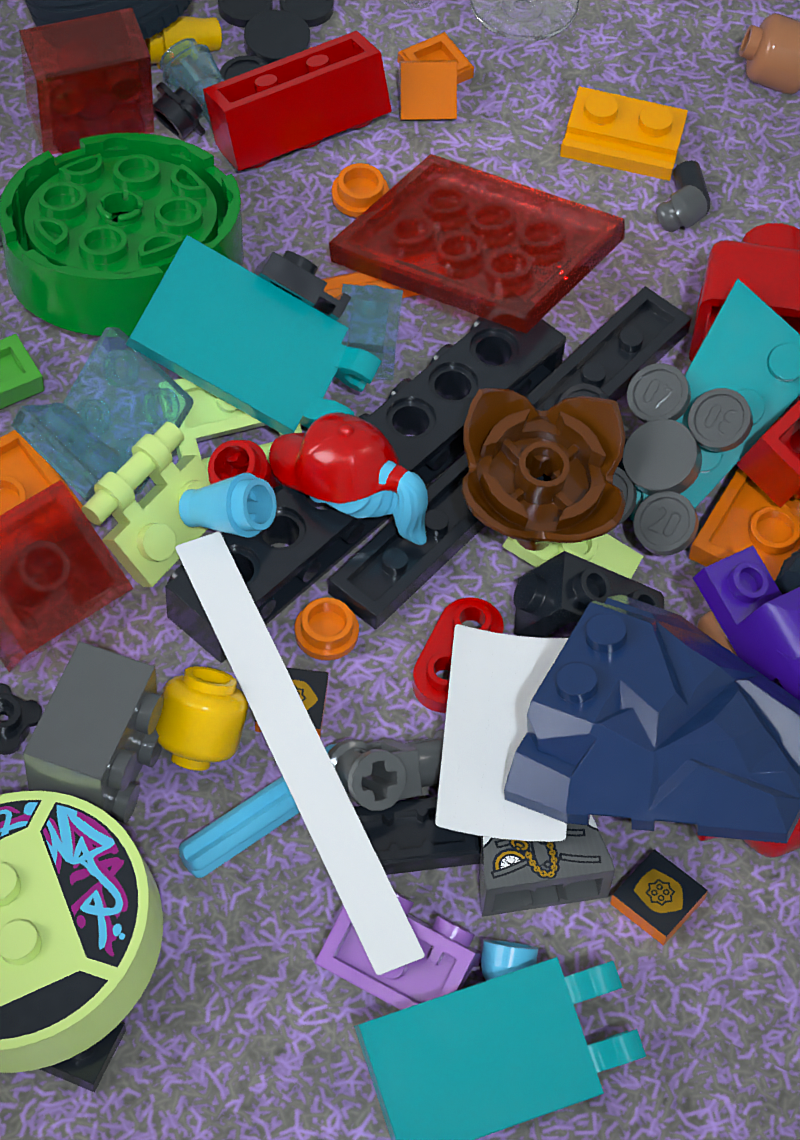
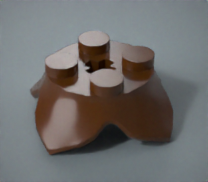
[462,388,626,551]

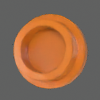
[331,163,389,218]
[295,597,359,660]

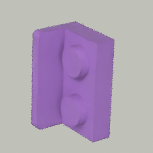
[315,891,482,1010]

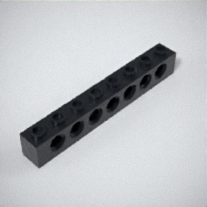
[165,297,566,663]

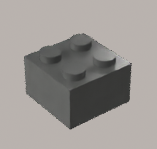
[23,641,164,823]

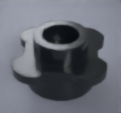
[151,82,206,140]
[0,683,42,755]

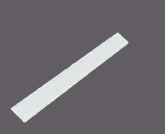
[175,532,425,975]

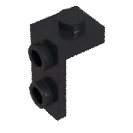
[513,551,664,638]

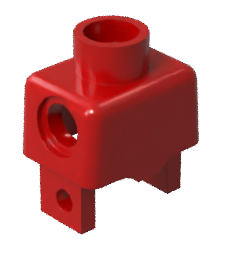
[689,223,800,361]

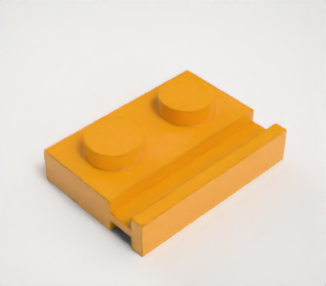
[560,86,688,181]

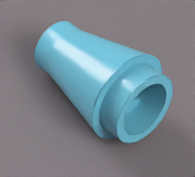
[179,473,277,538]

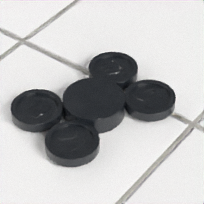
[218,0,334,82]

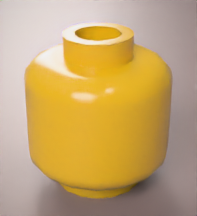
[156,666,248,771]

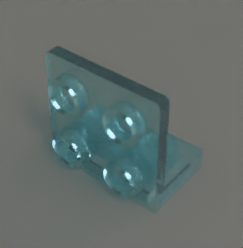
[11,327,193,501]

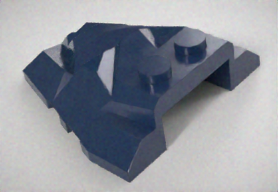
[504,594,800,844]

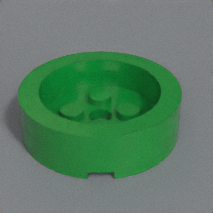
[0,133,244,337]

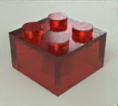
[19,7,154,154]
[0,480,133,672]

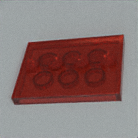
[329,154,625,334]

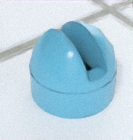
[481,940,539,981]

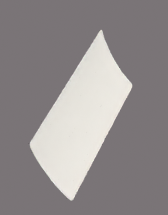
[435,624,568,842]

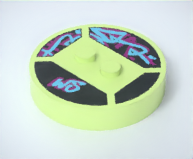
[0,791,163,1073]

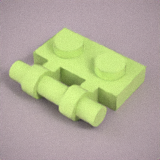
[81,422,210,587]

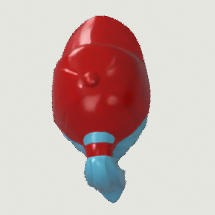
[269,412,428,545]

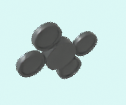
[613,363,753,555]

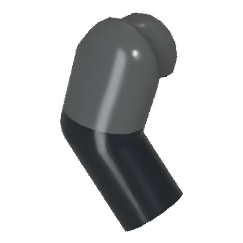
[656,160,710,232]

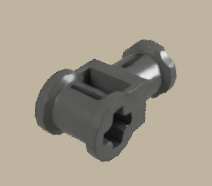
[328,729,444,811]

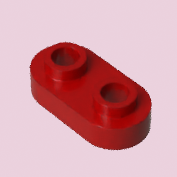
[412,597,504,713]

